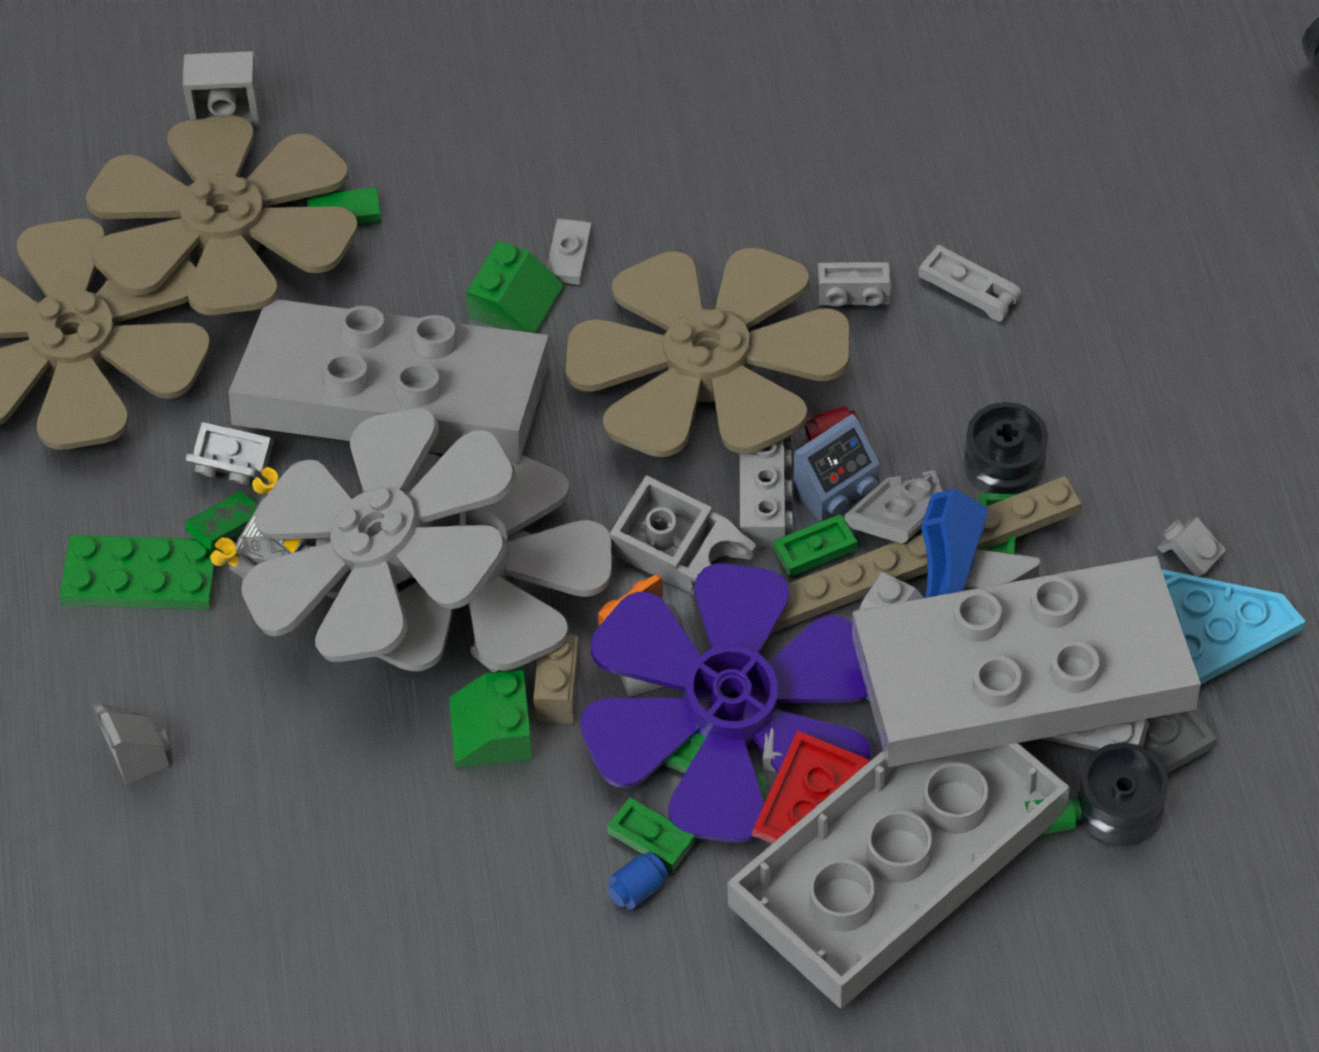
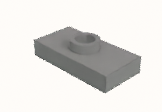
[546,219,592,285]

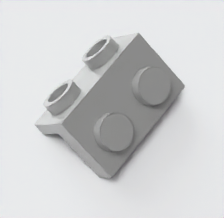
[818,262,891,306]
[185,422,274,485]

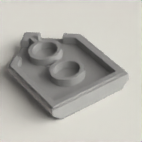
[844,470,945,544]

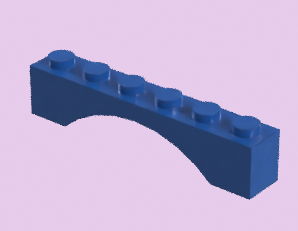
[866,488,989,700]

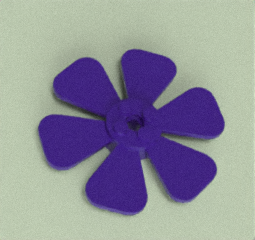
[580,563,871,843]

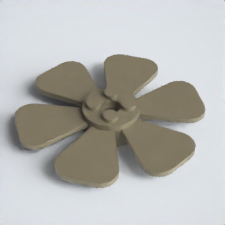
[86,116,358,315]
[0,218,211,450]
[566,247,850,457]

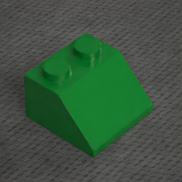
[466,240,564,333]
[449,669,533,767]

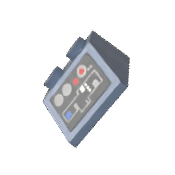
[793,414,880,522]

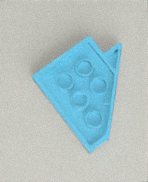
[1161,569,1306,684]

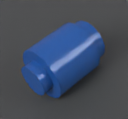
[608,852,668,909]

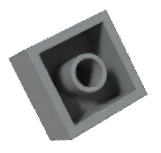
[183,51,261,128]

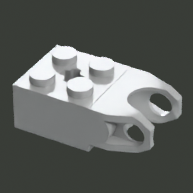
[610,475,756,595]

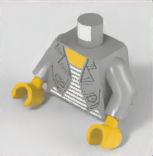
[210,467,316,579]

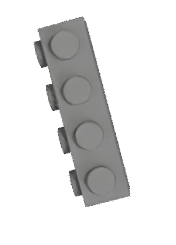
[740,436,792,548]

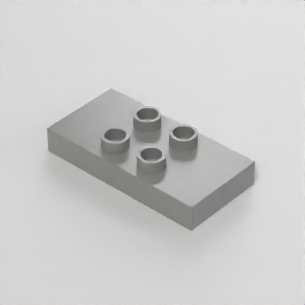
[229,299,549,464]
[852,556,1201,767]
[727,743,1070,1009]

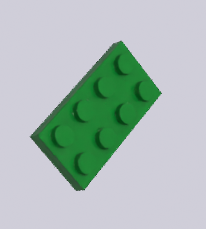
[59,535,219,610]

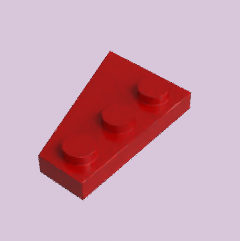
[752,730,870,844]

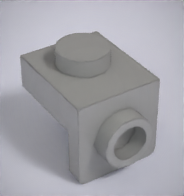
[1157,517,1226,577]

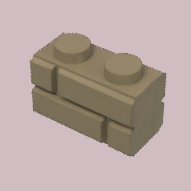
[533,634,580,724]

